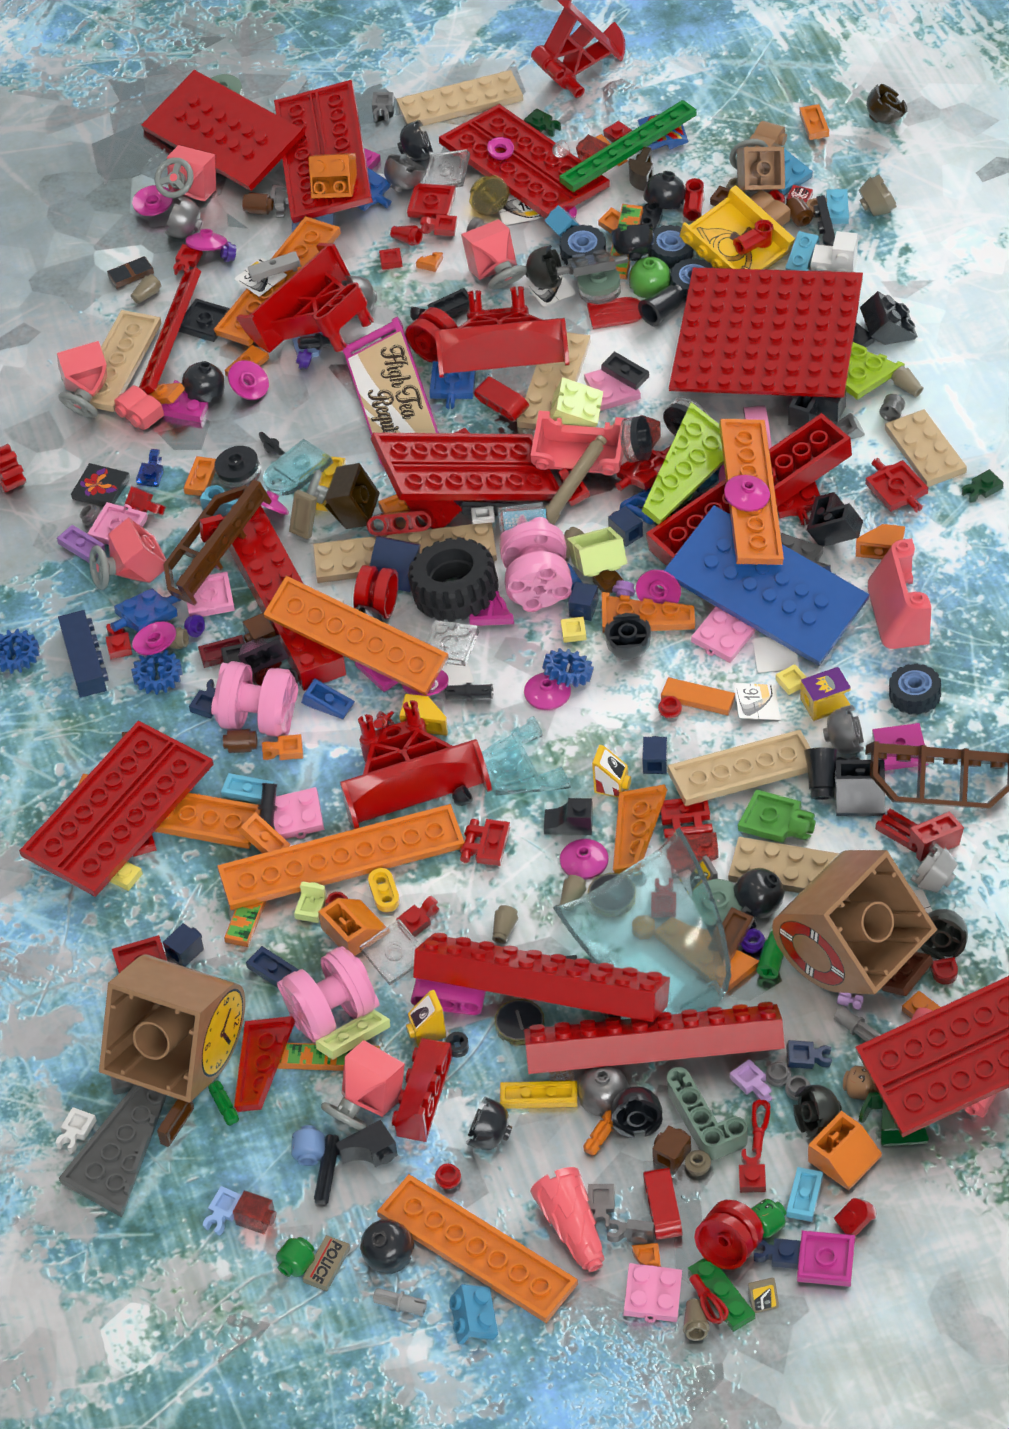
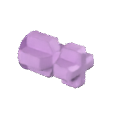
[837,993,864,1010]

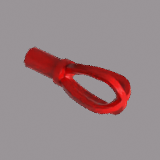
[373,711,395,729]
[752,1099,771,1153]
[689,1274,729,1324]

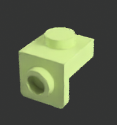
[294,882,327,923]

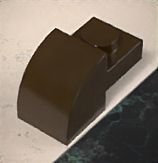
[629,147,654,191]

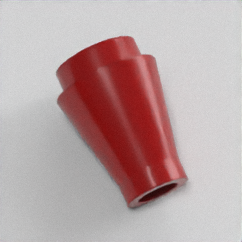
[390,225,423,246]

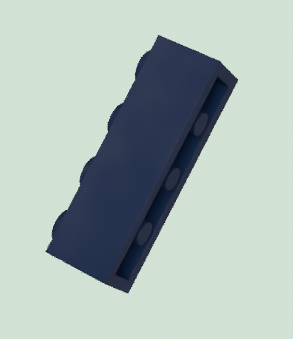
[58,610,109,698]

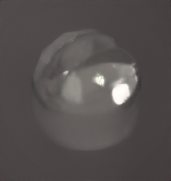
[552,140,570,158]

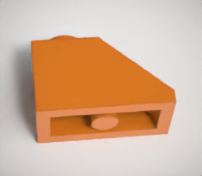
[856,524,905,560]

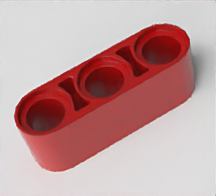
[473,376,530,422]
[367,509,434,536]
[643,1168,683,1240]

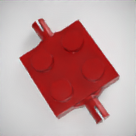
[615,444,672,491]
[865,458,929,513]
[777,481,820,525]

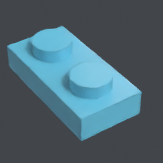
[826,189,849,224]
[221,773,274,804]
[786,1167,823,1222]

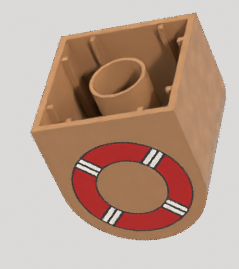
[772,850,937,995]

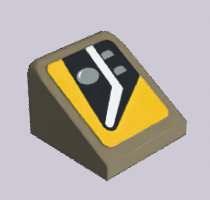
[748,1277,779,1313]

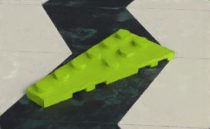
[846,342,905,400]
[642,402,724,525]

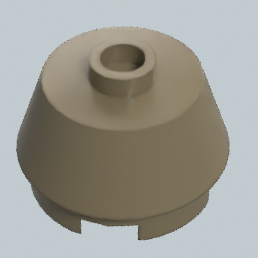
[858,174,897,217]

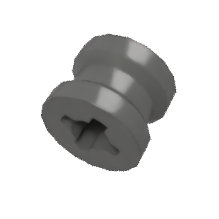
[879,394,906,421]

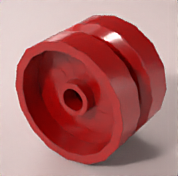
[405,307,458,363]
[353,565,398,619]
[694,1199,764,1270]

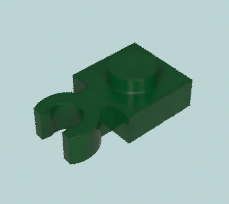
[524,108,561,137]
[962,469,1004,503]

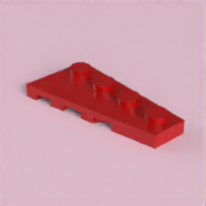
[234,1016,295,1112]

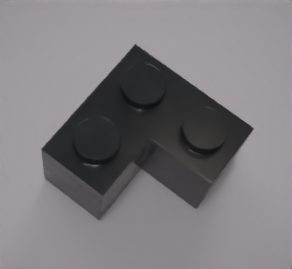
[788,390,846,428]
[807,492,863,547]

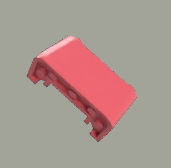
[531,410,629,476]
[868,538,931,649]

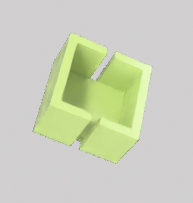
[550,377,603,427]
[567,527,627,577]

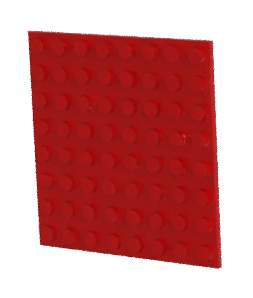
[669,267,863,398]

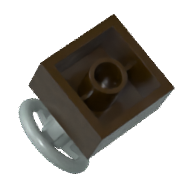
[306,463,380,529]

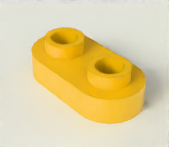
[368,868,400,912]

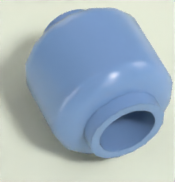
[291,1125,325,1166]

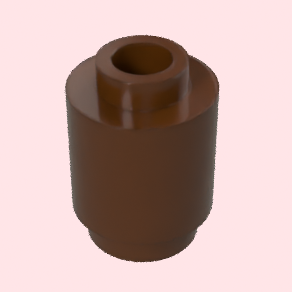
[242,193,274,215]
[786,197,813,227]
[223,729,258,753]

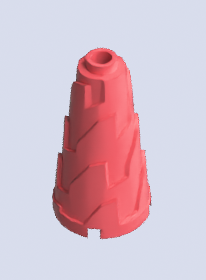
[530,1167,605,1272]

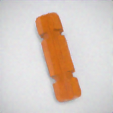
[583,1110,613,1156]

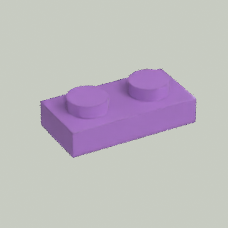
[57,525,105,563]

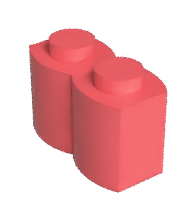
[114,385,164,430]

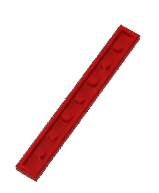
[139,267,202,395]

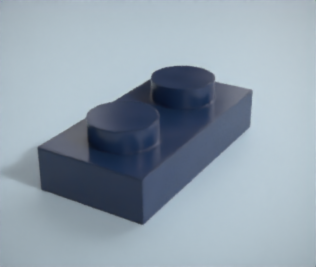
[246,946,299,988]

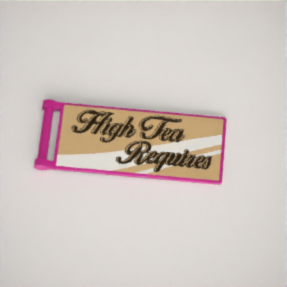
[342,316,439,466]

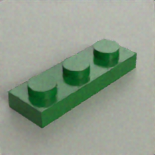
[688,1258,756,1332]

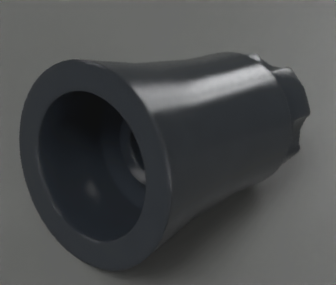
[638,284,686,327]
[804,747,838,800]

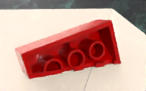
[392,1038,453,1142]

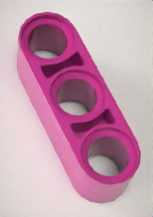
[411,978,486,1015]

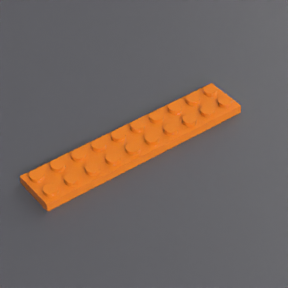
[217,804,465,910]

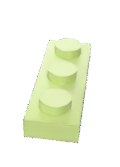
[316,1010,390,1060]

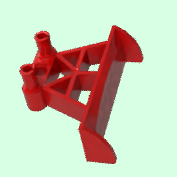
[531,0,625,98]
[236,243,374,353]
[435,286,570,378]
[340,700,492,829]

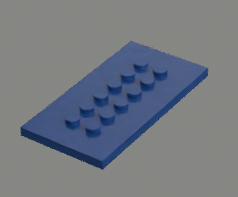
[664,505,870,666]

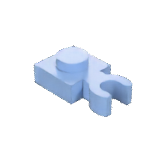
[203,1186,245,1236]

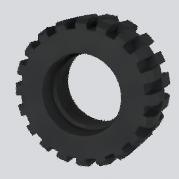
[408,537,499,622]

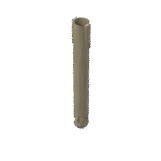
[544,435,607,525]

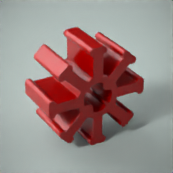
[0,444,26,492]

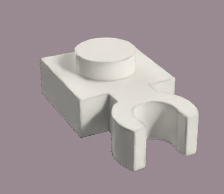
[56,1107,97,1154]

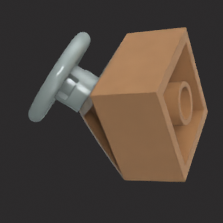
[729,139,785,191]

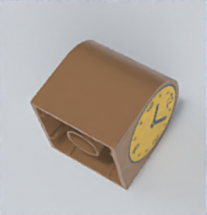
[99,954,245,1103]

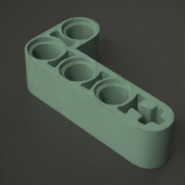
[667,1067,748,1160]

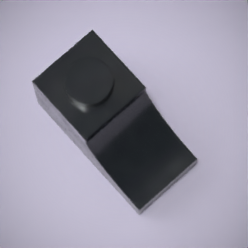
[238,635,291,674]
[544,798,593,835]
[335,1120,398,1168]

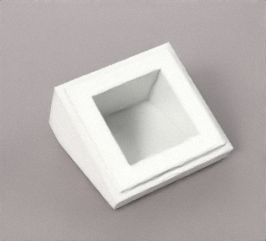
[471,506,495,524]

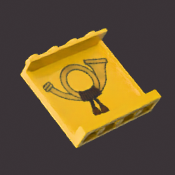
[680,185,795,270]

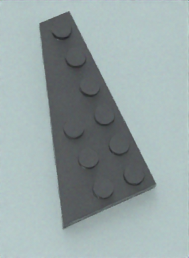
[59,1085,167,1217]

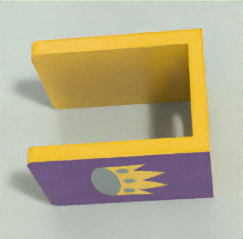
[800,667,851,721]

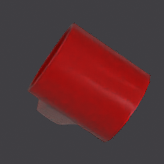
[683,178,705,221]
[733,220,774,255]

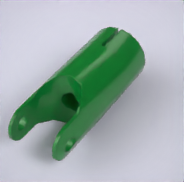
[756,930,784,979]

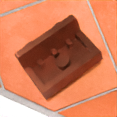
[882,952,933,996]

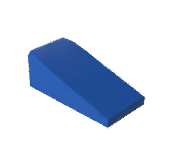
[301,679,355,719]

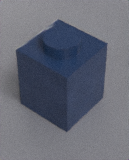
[608,506,643,547]
[568,582,599,621]
[642,736,668,774]
[163,923,204,967]

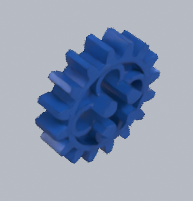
[0,629,40,674]
[542,648,594,687]
[131,650,183,695]

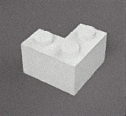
[811,231,858,272]

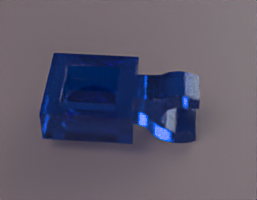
[136,449,164,487]

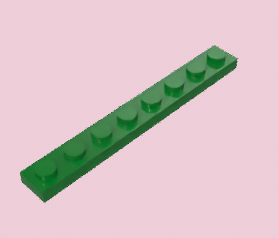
[559,100,697,192]

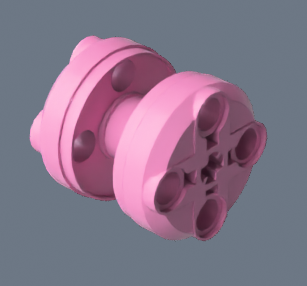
[500,517,572,612]
[211,661,298,737]
[277,946,380,1043]

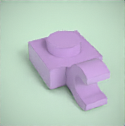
[730,1059,772,1102]

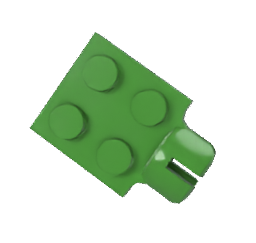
[738,790,816,843]

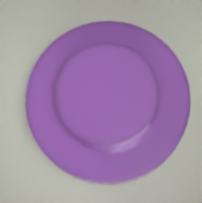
[612,580,635,597]

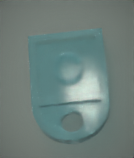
[263,439,333,496]

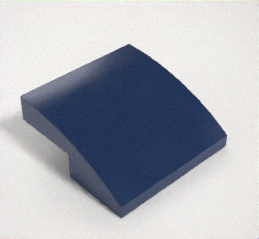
[370,536,421,592]

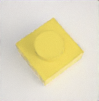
[561,617,587,643]
[776,664,807,695]
[110,862,143,891]

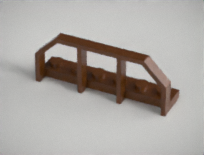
[163,479,272,606]
[865,741,1009,809]

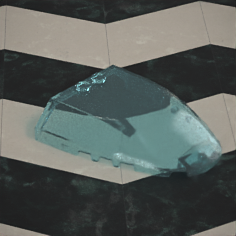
[553,827,731,1014]

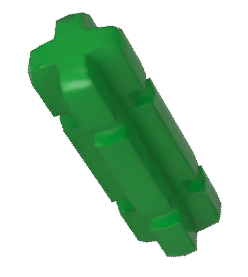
[208,1081,239,1126]

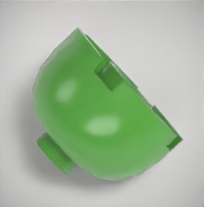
[629,257,670,298]

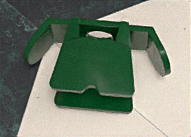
[858,1092,930,1146]

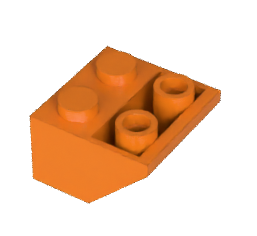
[309,153,357,198]
[318,898,390,956]
[808,1111,882,1191]

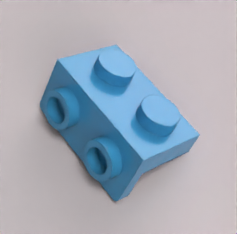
[449,1284,498,1344]

